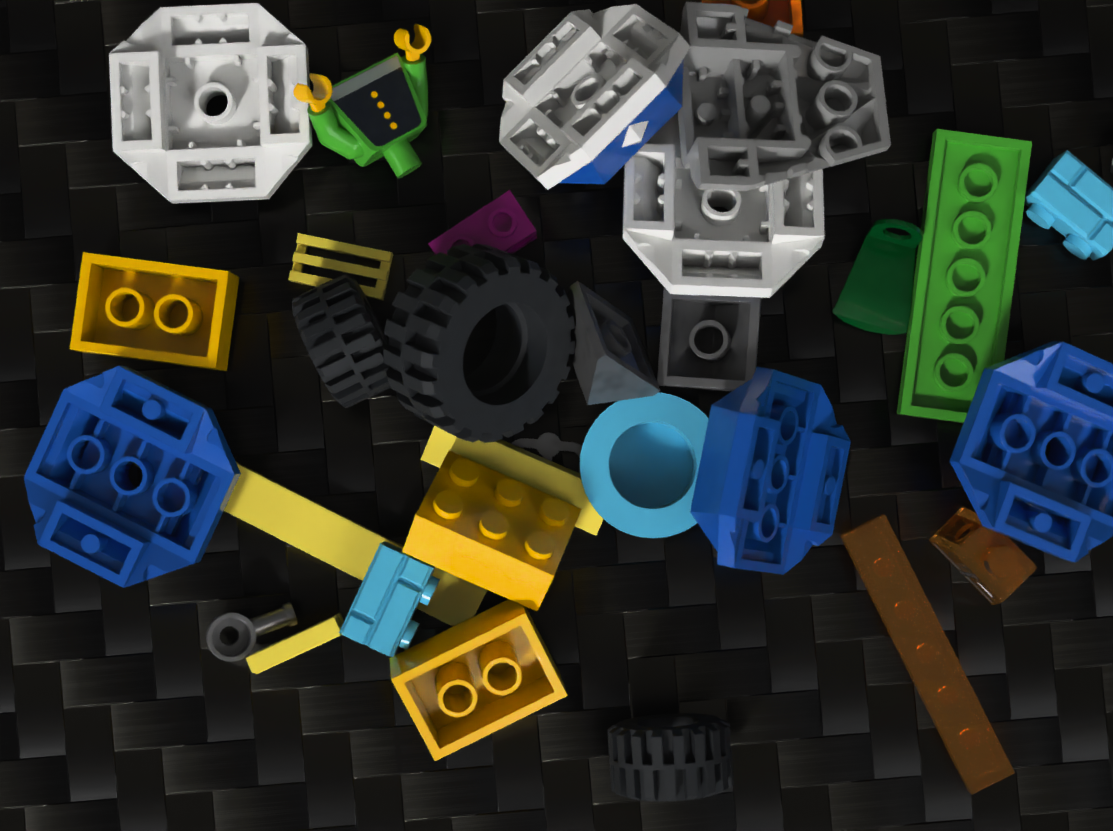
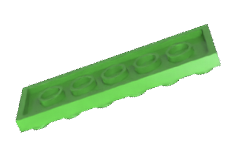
[897,129,1032,423]

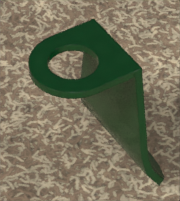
[832,219,923,335]

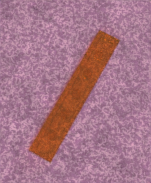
[840,514,1015,795]

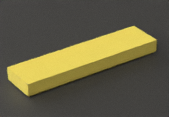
[420,426,603,535]

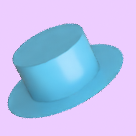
[580,393,709,538]

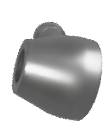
[206,602,297,662]

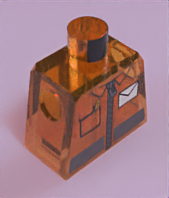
[929,507,1037,605]

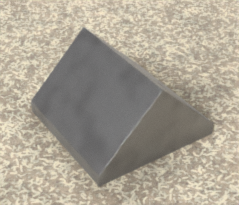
[566,281,661,405]
[657,288,761,391]

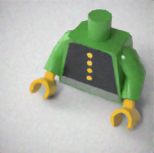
[293,24,431,178]

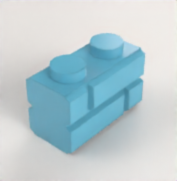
[1024,150,1113,260]
[339,541,440,657]

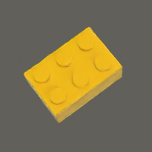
[70,252,239,371]
[402,451,582,611]
[389,599,568,761]

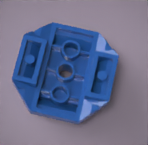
[950,341,1113,563]
[24,366,241,588]
[690,367,851,575]

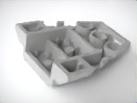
[678,2,891,191]

